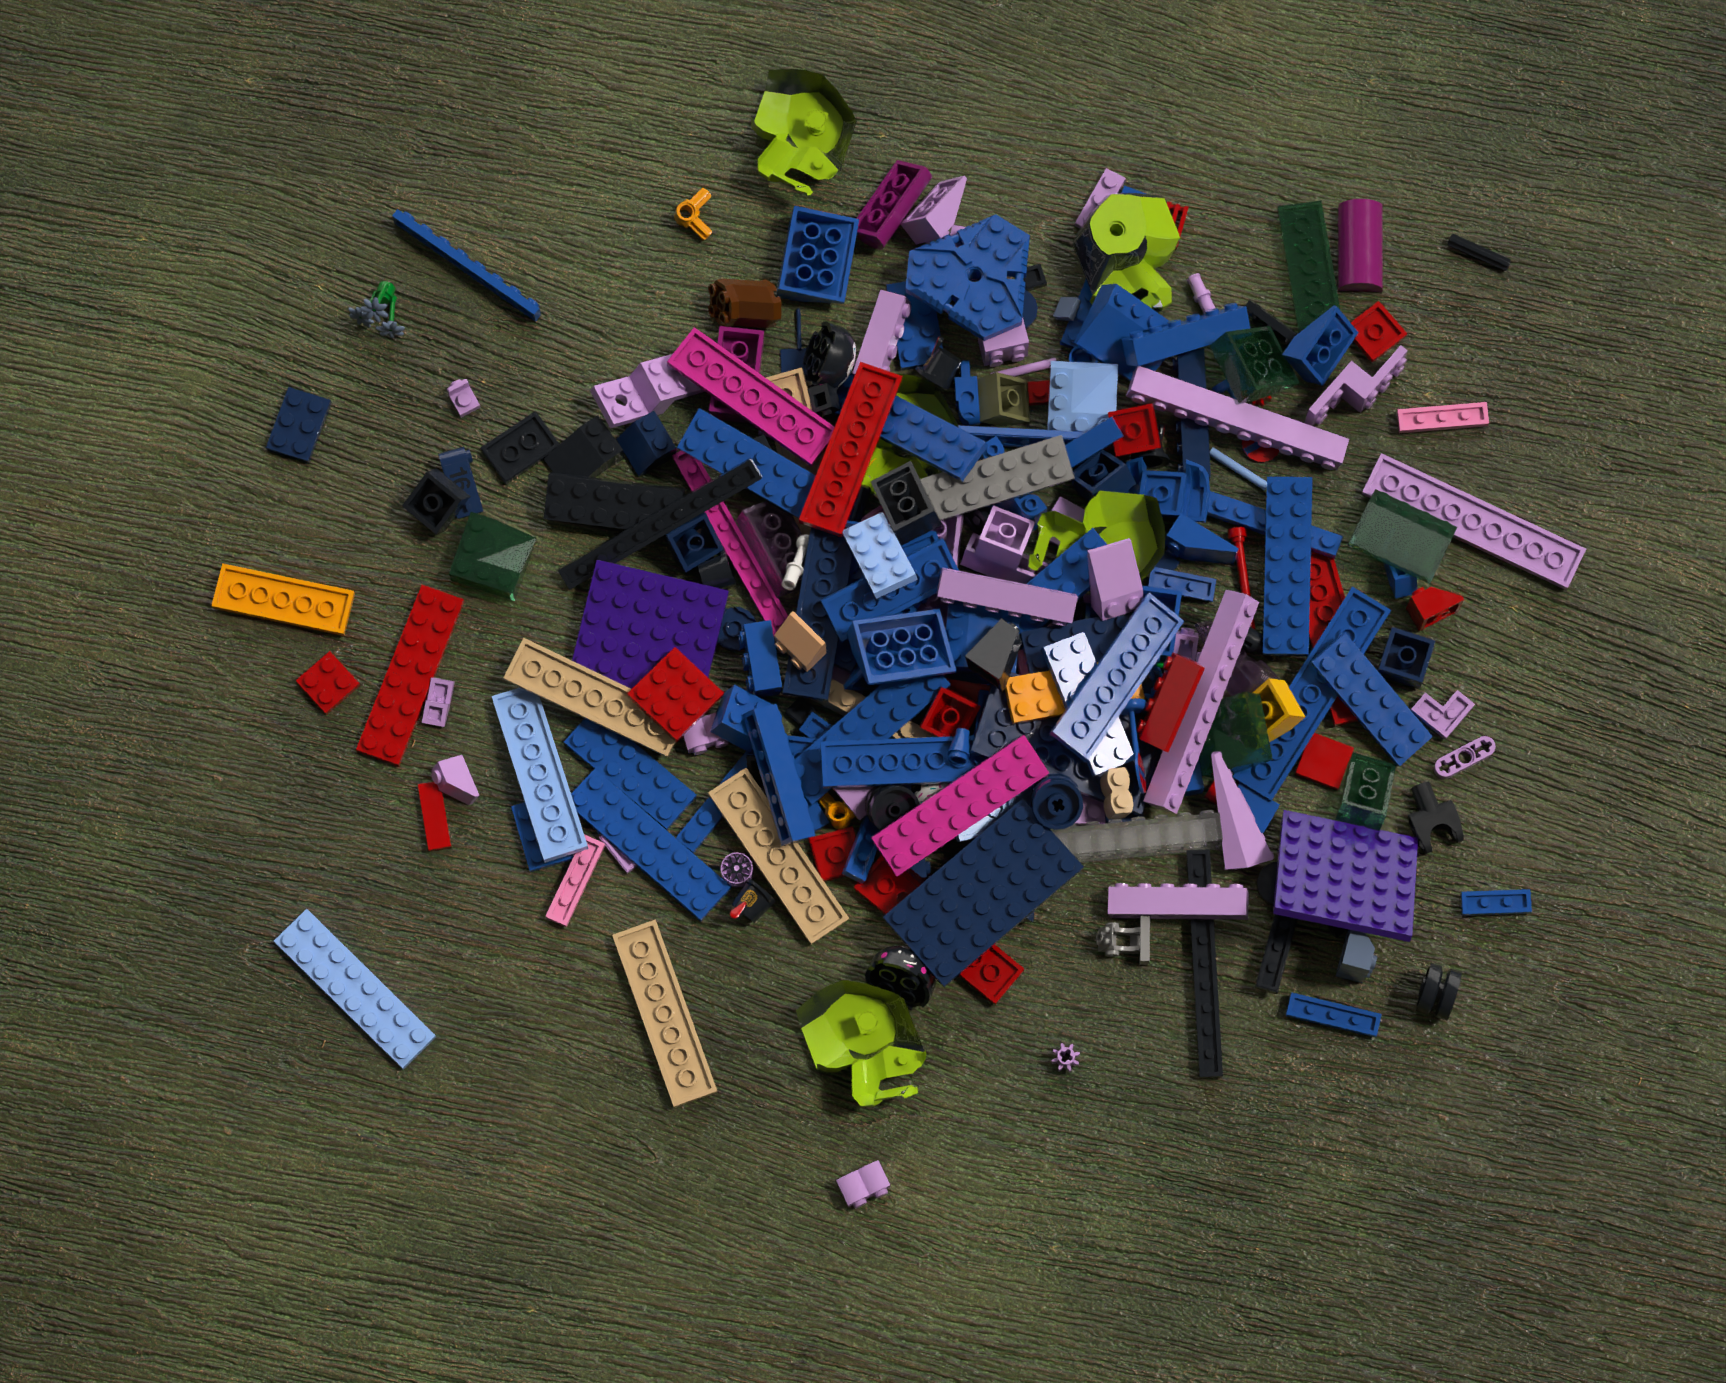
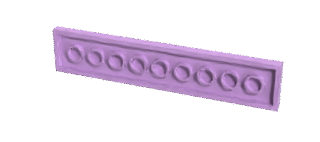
[1362,453,1586,590]

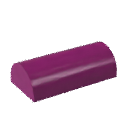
[856,160,932,250]
[1338,199,1383,292]

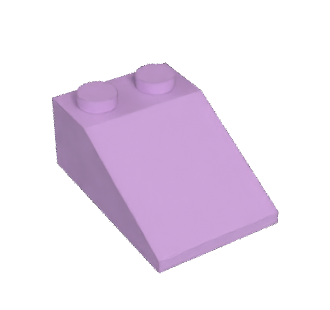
[901,175,967,244]
[1087,538,1144,621]

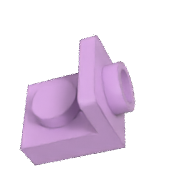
[447,379,481,418]
[1174,628,1199,661]

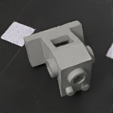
[1096,915,1150,965]

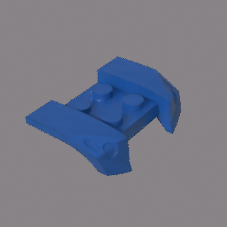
[1126,457,1210,523]

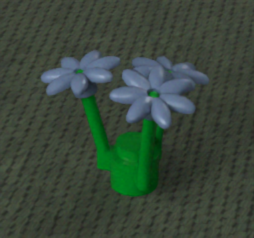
[348,281,405,339]

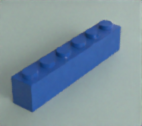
[1122,303,1251,366]
[743,704,816,846]

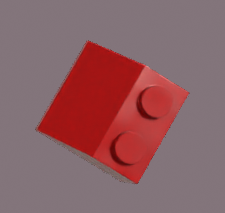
[1406,587,1464,632]
[919,686,981,737]

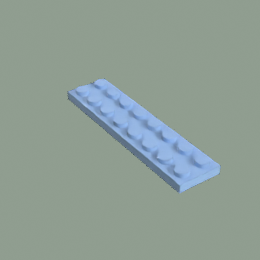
[492,688,588,863]
[274,909,436,1070]

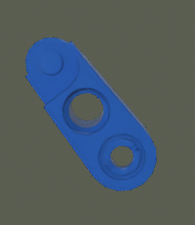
[954,360,980,426]

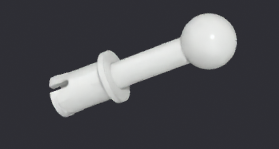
[782,534,810,590]

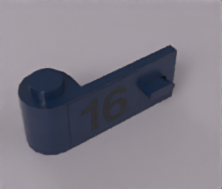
[438,446,483,519]

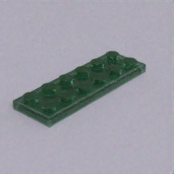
[1277,200,1341,333]

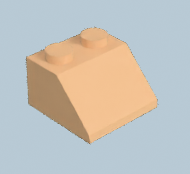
[774,611,826,672]

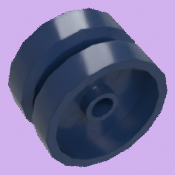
[1031,773,1083,830]

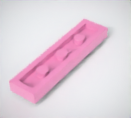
[1397,402,1489,433]
[545,834,605,927]

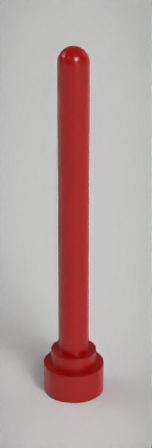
[1227,527,1256,630]

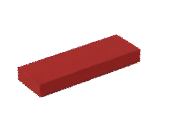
[418,781,452,852]

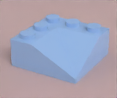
[1047,361,1118,432]

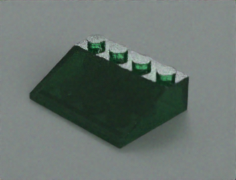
[1347,489,1457,584]

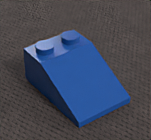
[1282,306,1359,386]
[1165,513,1239,565]

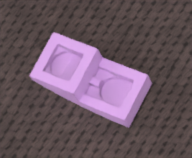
[422,677,455,727]

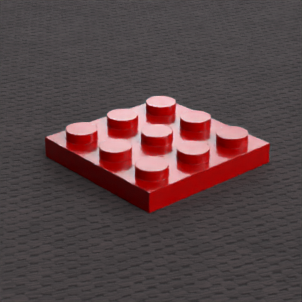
[627,647,724,742]

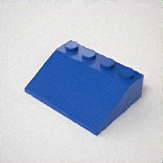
[776,206,859,304]
[1074,284,1169,382]
[946,600,1021,674]
[847,609,956,685]

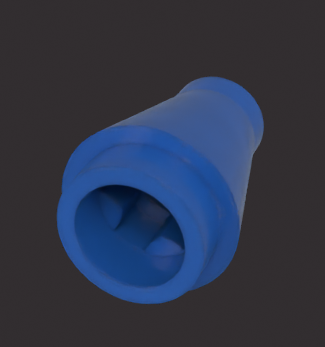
[947,728,970,764]

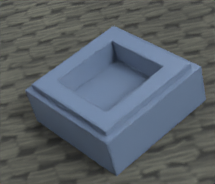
[1053,297,1081,321]

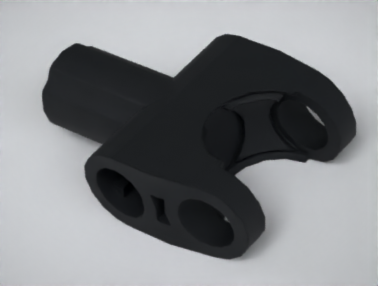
[1408,781,1464,854]

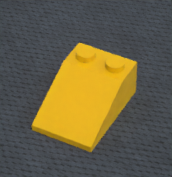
[1222,678,1305,756]

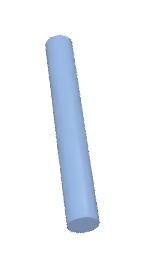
[1210,447,1267,491]

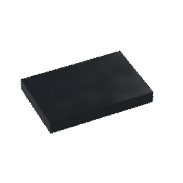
[480,411,560,485]

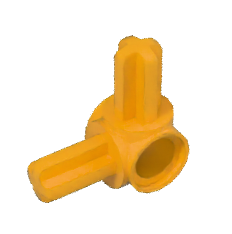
[674,188,712,240]
[818,792,855,830]

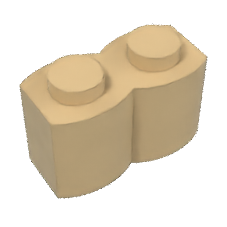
[1100,767,1133,820]

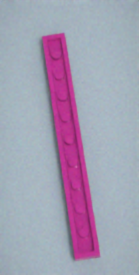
[672,451,788,639]

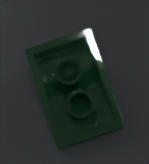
[1335,752,1396,831]

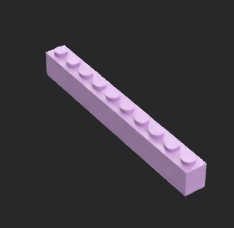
[1126,366,1349,470]
[1143,590,1259,814]

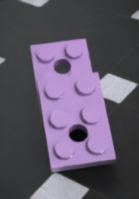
[1305,345,1408,426]
[590,354,706,428]

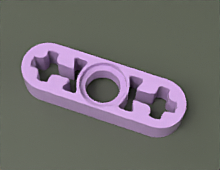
[1434,736,1496,779]

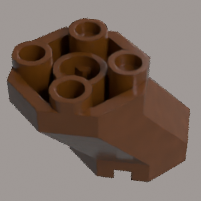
[708,278,781,328]

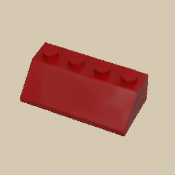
[1136,652,1205,752]

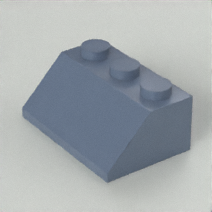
[1336,929,1377,983]

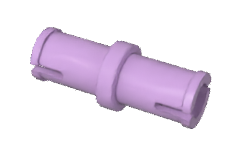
[1187,273,1215,314]

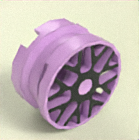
[721,852,753,888]

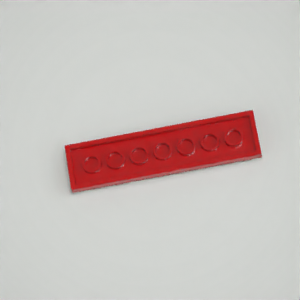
[799,362,903,537]
[1309,551,1358,727]
[356,585,465,767]
[854,855,1025,1005]

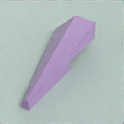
[1211,751,1274,870]

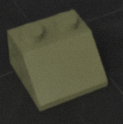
[977,372,1030,426]

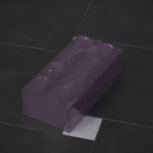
[736,501,807,598]

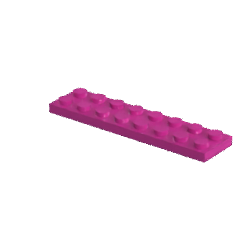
[667,327,835,467]
[871,735,1049,876]

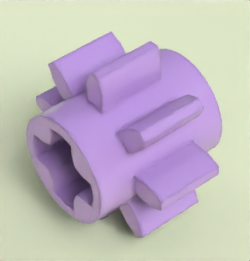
[1052,1043,1080,1072]

